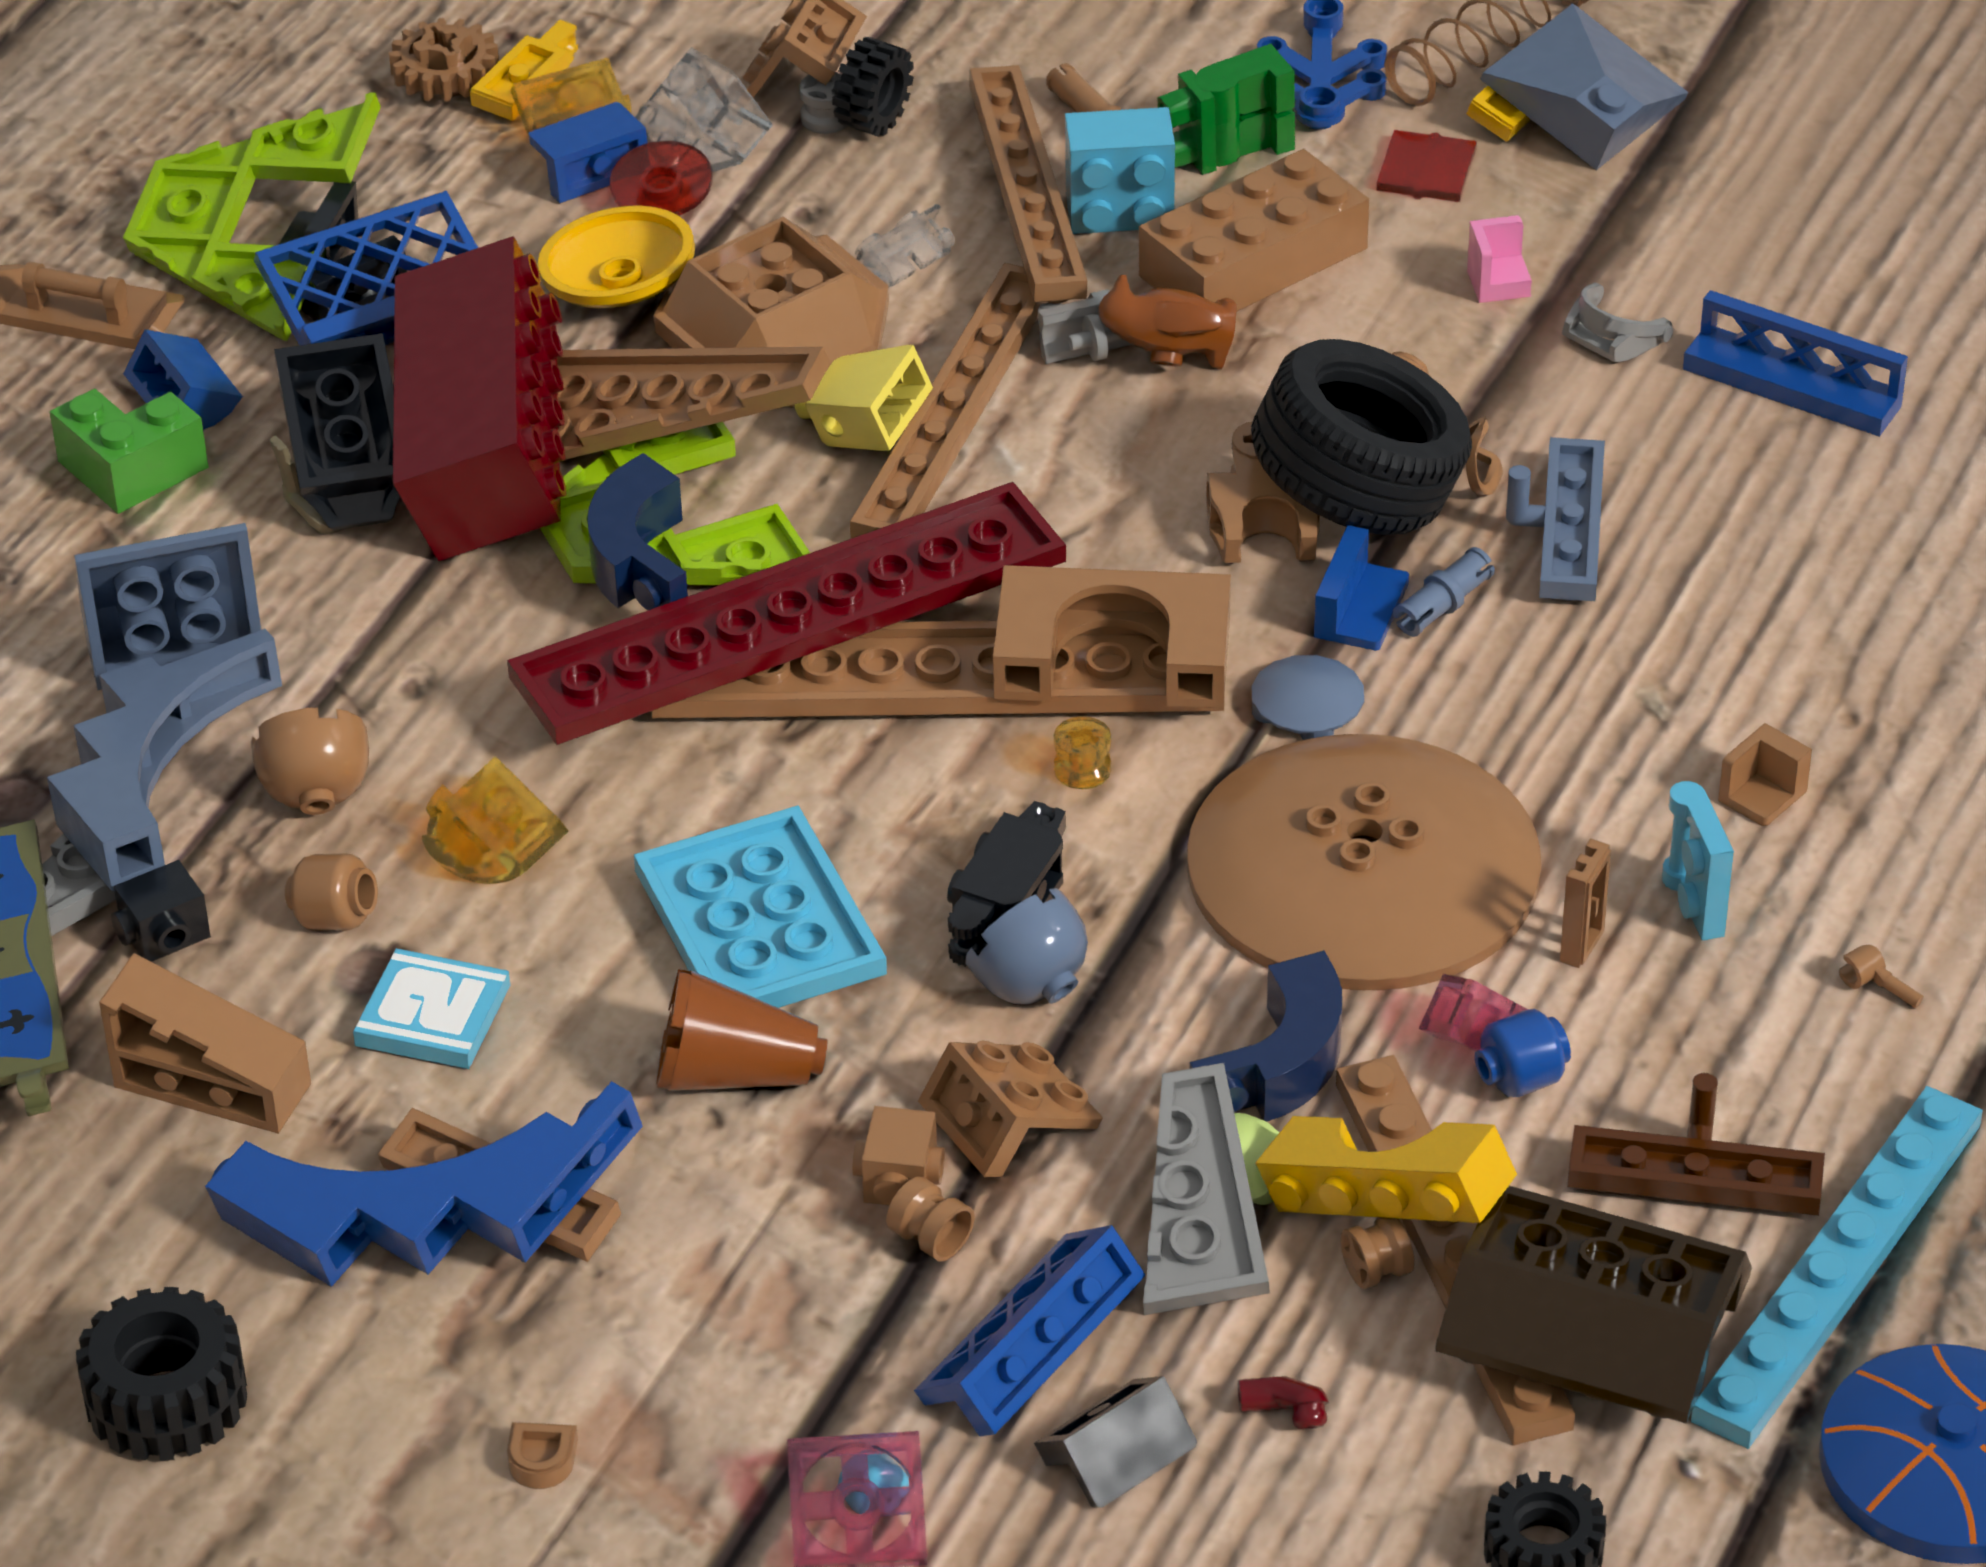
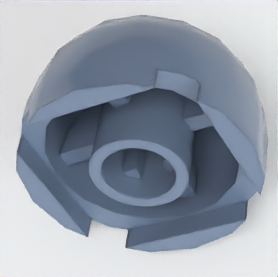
[966,888,1088,1004]

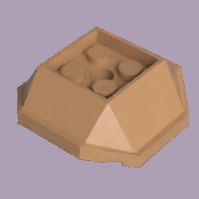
[654,216,889,407]

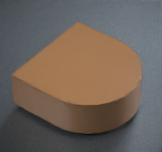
[507,1422,578,1489]

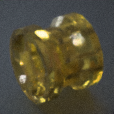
[1053,716,1111,790]

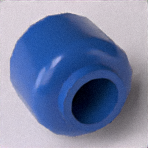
[1474,1009,1571,1097]

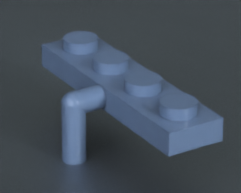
[1506,437,1605,601]

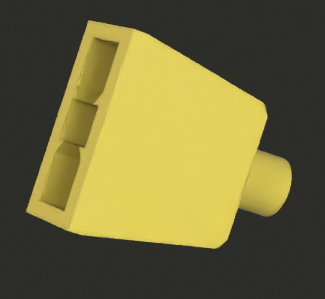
[794,345,933,451]

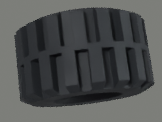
[76,1287,247,1461]

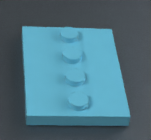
[634,805,887,1008]

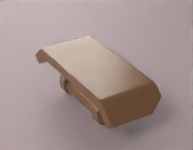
[0,262,184,349]

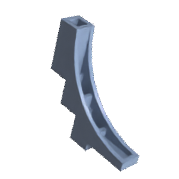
[47,629,282,891]

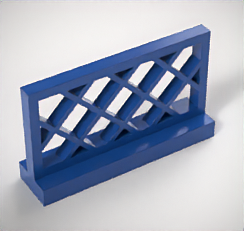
[254,191,478,346]

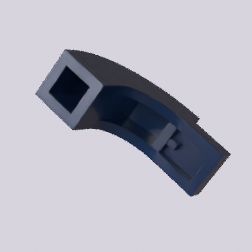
[588,453,688,610]
[1189,950,1342,1122]

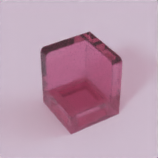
[1418,974,1527,1052]

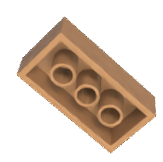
[1139,148,1369,312]

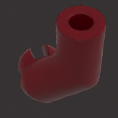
[1237,1376,1329,1429]

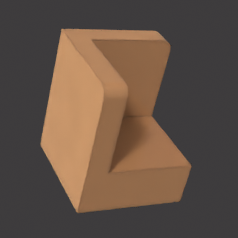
[1718,723,1812,826]

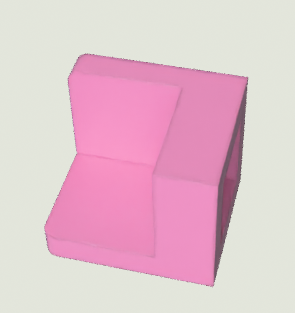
[1467,215,1532,303]

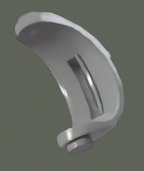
[1562,283,1674,362]

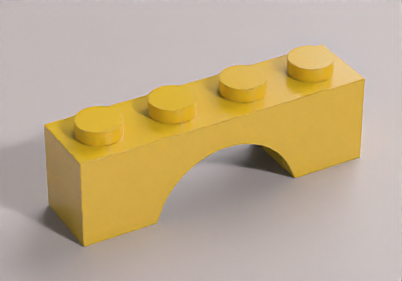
[1255,1116,1517,1223]

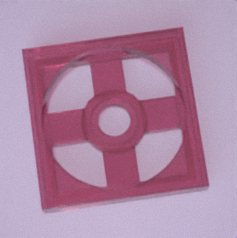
[787,1431,927,1567]

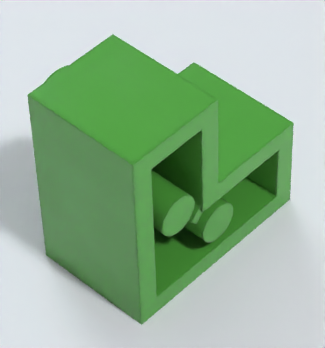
[49,388,209,514]

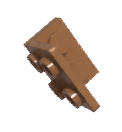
[740,0,867,105]
[918,1040,1103,1177]

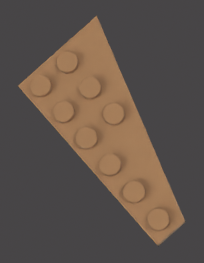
[557,347,830,460]

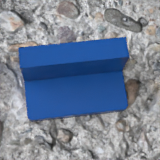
[529,102,651,203]
[1314,525,1409,651]

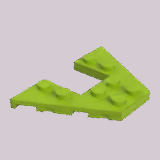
[123,92,381,341]
[540,422,810,585]

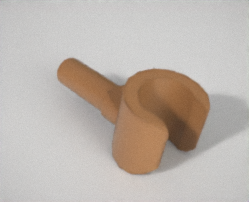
[1839,945,1924,1008]

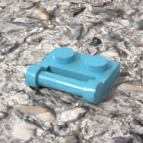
[1662,781,1734,941]

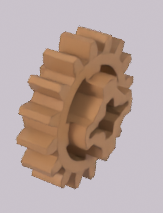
[389,18,499,101]

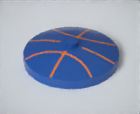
[1819,1344,1986,1564]

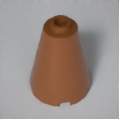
[656,969,828,1091]

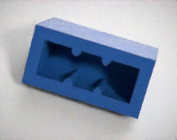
[123,329,243,430]

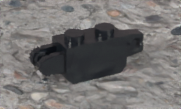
[947,801,1066,967]

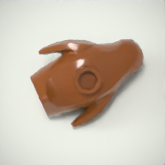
[1098,274,1237,370]

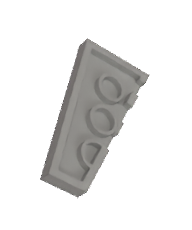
[1143,1063,1270,1315]

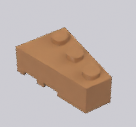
[99,953,311,1134]

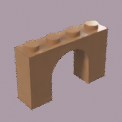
[993,565,1231,709]

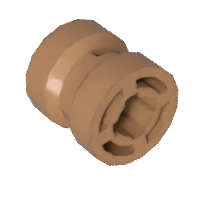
[886,1176,975,1262]

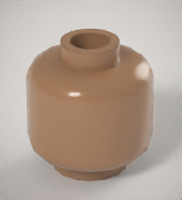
[285,853,378,931]

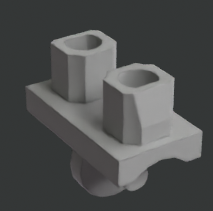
[1038,289,1132,364]

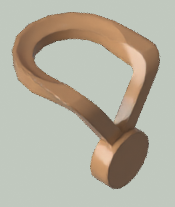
[1466,416,1503,496]

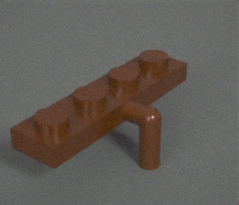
[1567,1073,1825,1216]

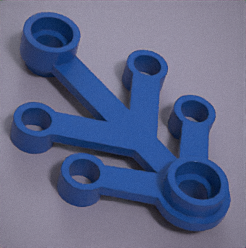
[1257,0,1387,130]

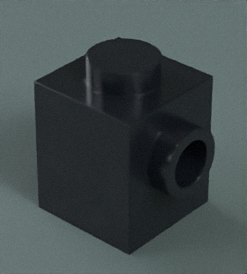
[111,860,211,962]

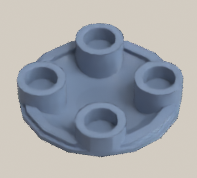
[1251,655,1365,740]

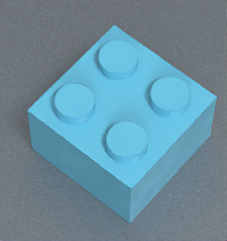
[1065,107,1175,234]

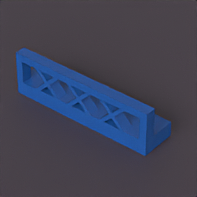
[1683,290,1908,437]
[914,1225,1146,1437]

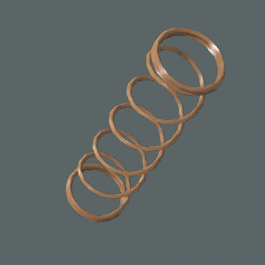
[1384,0,1590,107]

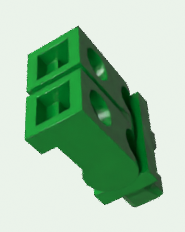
[1157,43,1295,175]

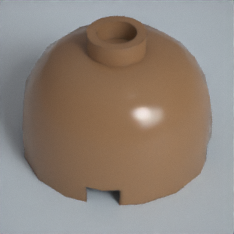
[251,708,369,815]

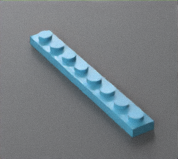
[1691,1086,1983,1449]

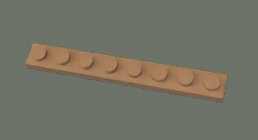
[969,65,1088,304]
[850,262,1046,538]
[1336,1055,1575,1446]

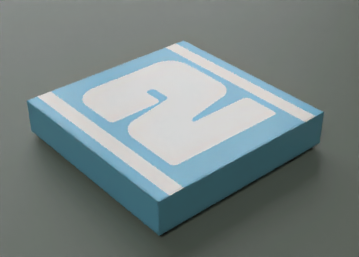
[353,948,510,1069]

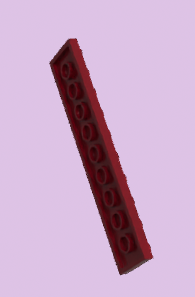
[507,482,1066,745]

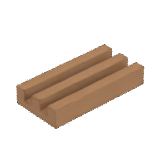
[1560,838,1611,968]

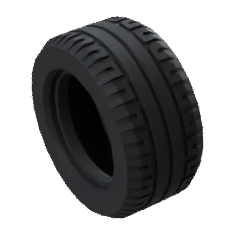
[1251,339,1472,535]

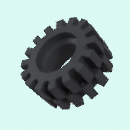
[832,37,914,137]
[1484,1471,1606,1567]

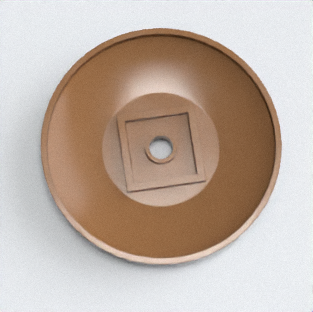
[1187,734,1541,990]

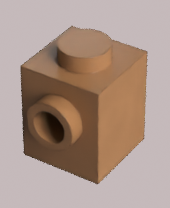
[852,1106,945,1206]

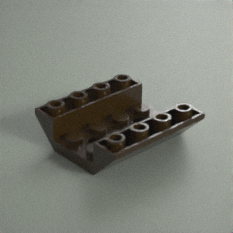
[1435,1186,1752,1424]

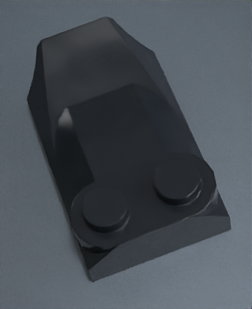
[274,333,400,530]

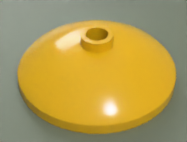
[538,206,695,308]

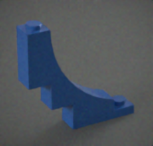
[205,1081,643,1287]

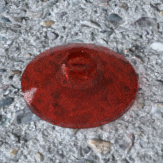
[610,141,713,216]

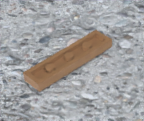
[378,1107,621,1262]

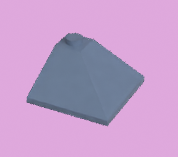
[1480,3,1689,170]
[74,523,261,690]

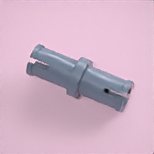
[1393,547,1495,637]

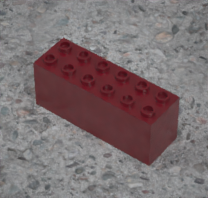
[393,236,566,561]

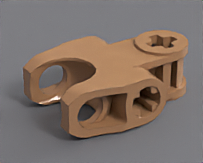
[1206,421,1320,563]

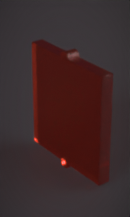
[1376,130,1477,202]

